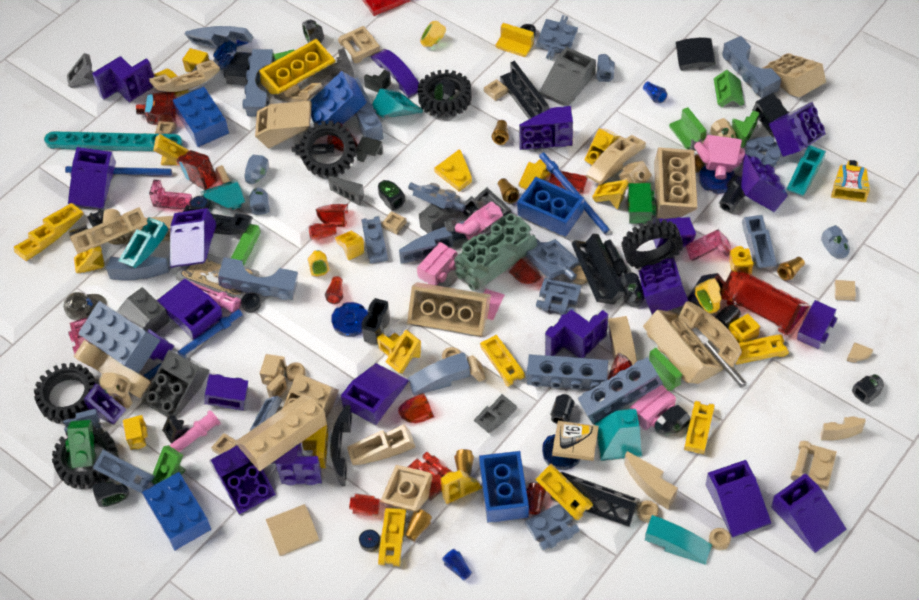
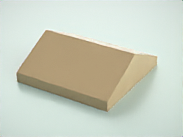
[380,465,432,512]
[265,504,319,556]

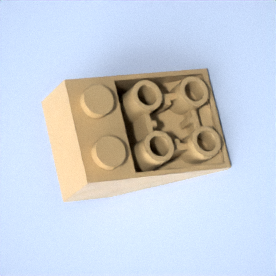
[763,53,826,97]
[255,101,312,149]
[282,373,339,417]

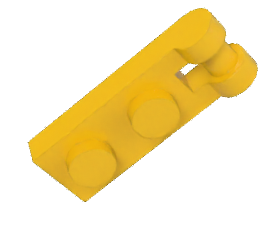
[480,334,525,387]
[735,334,789,365]
[684,400,715,454]
[535,464,593,520]
[378,508,407,567]

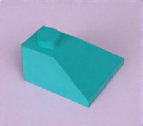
[372,88,423,118]
[200,180,245,210]
[595,409,642,461]

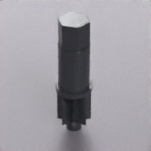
[291,144,335,155]
[603,239,628,277]

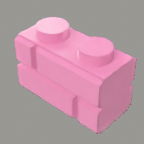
[417,242,458,285]
[630,385,676,430]

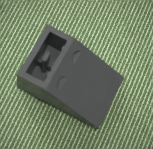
[539,47,596,106]
[142,350,210,417]

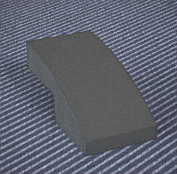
[474,394,518,433]

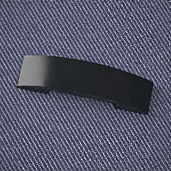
[183,205,253,235]
[330,405,352,486]

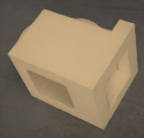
[259,354,287,386]

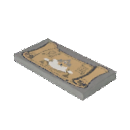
[175,253,260,299]

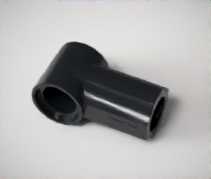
[719,174,745,213]

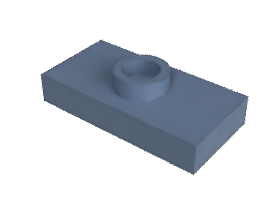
[250,396,282,431]

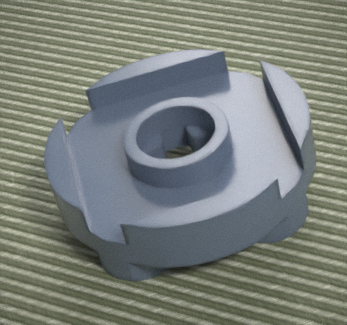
[745,136,781,167]

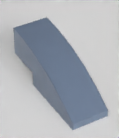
[741,214,777,269]
[106,256,170,280]
[408,352,470,396]

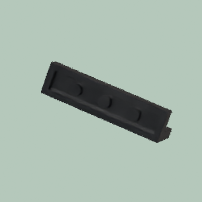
[500,60,549,119]
[571,233,625,304]
[550,471,640,527]

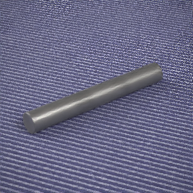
[704,340,747,388]

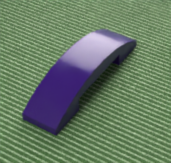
[371,49,419,98]

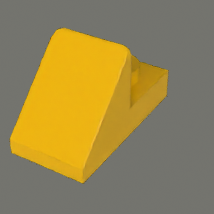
[153,134,189,166]
[518,159,551,190]
[592,180,629,209]
[335,230,364,260]
[74,246,105,273]
[385,330,421,374]
[301,424,329,468]

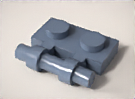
[536,278,581,315]
[525,504,580,551]

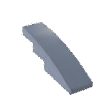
[184,26,254,49]
[399,221,467,264]

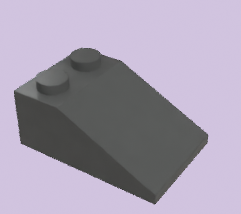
[117,287,170,333]

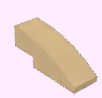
[607,316,637,373]
[347,424,415,465]
[624,451,678,510]

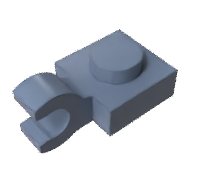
[63,409,101,433]

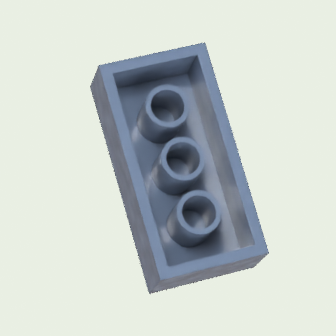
[78,301,160,373]

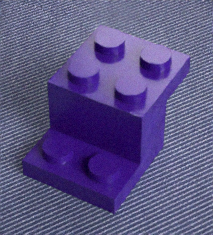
[92,56,155,103]
[545,309,608,358]
[271,443,323,486]

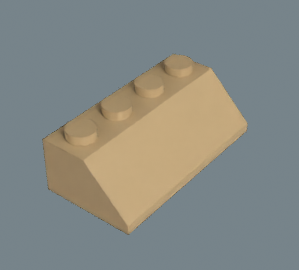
[654,147,697,219]
[407,282,491,336]
[643,310,724,384]
[235,395,327,471]

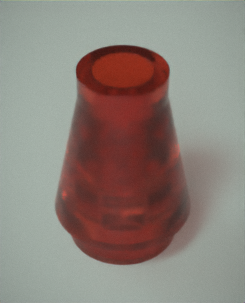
[309,223,337,241]
[325,276,343,304]
[526,482,546,515]

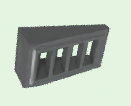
[328,176,364,205]

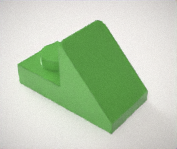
[731,111,759,148]
[150,445,186,485]

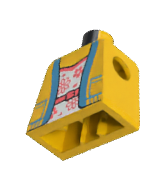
[831,160,870,202]

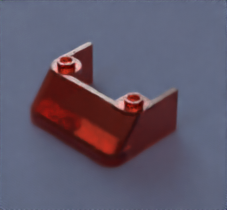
[720,270,811,335]

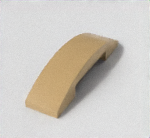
[149,60,220,92]
[277,83,322,102]
[70,207,148,254]
[678,301,742,367]

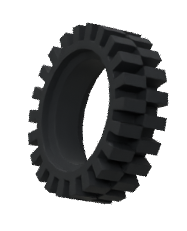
[417,69,472,118]
[299,121,356,178]
[621,219,683,269]
[34,363,97,424]
[52,425,119,489]

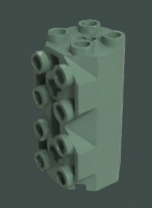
[454,214,537,291]

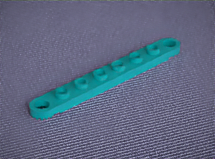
[44,131,183,152]

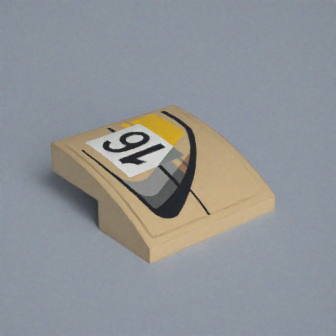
[552,421,598,461]

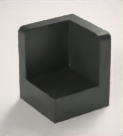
[364,69,391,93]
[356,136,383,162]

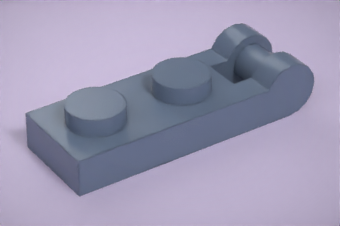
[361,216,388,264]
[93,449,155,493]

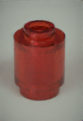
[349,493,380,517]

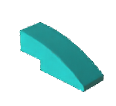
[786,145,826,196]
[118,217,169,268]
[644,515,712,565]

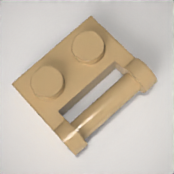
[338,26,380,64]
[791,441,837,490]

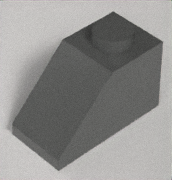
[419,204,459,233]

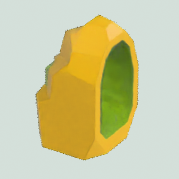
[420,21,446,47]
[307,250,329,277]
[695,278,721,314]

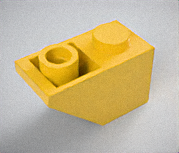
[584,128,621,165]

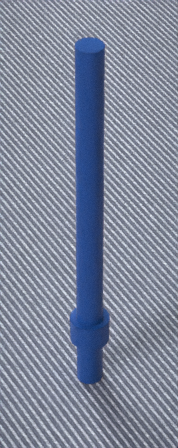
[539,152,610,234]
[65,166,172,176]
[143,309,243,380]

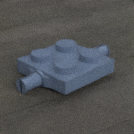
[536,15,578,60]
[408,182,466,212]
[526,239,579,281]

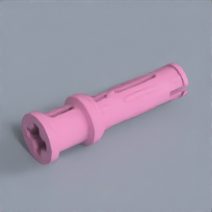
[190,281,241,313]
[169,410,221,452]

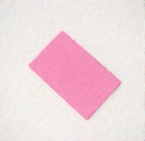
[484,289,505,320]

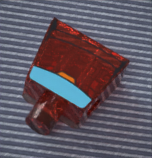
[136,92,177,125]
[177,150,218,190]

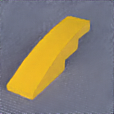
[14,203,84,261]

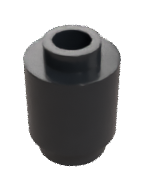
[715,304,741,330]
[550,394,575,424]

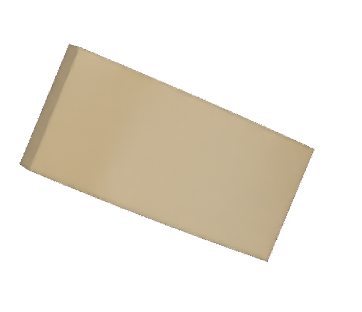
[821,416,866,440]

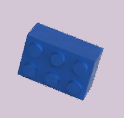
[310,71,367,136]
[173,87,229,148]
[517,177,584,237]
[479,451,529,523]
[142,472,212,551]

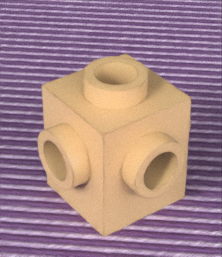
[618,161,652,190]

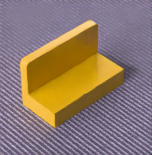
[495,22,534,57]

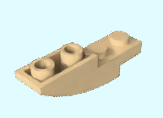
[586,135,646,185]

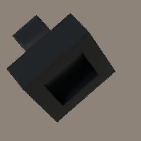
[87,208,105,228]
[162,415,189,443]

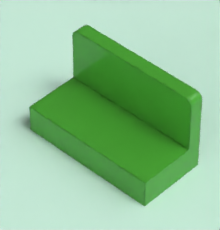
[713,70,744,107]
[669,107,707,150]
[649,347,682,391]

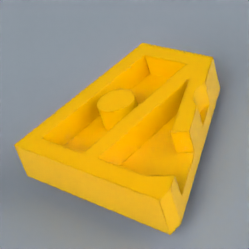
[434,149,472,192]
[441,470,482,504]

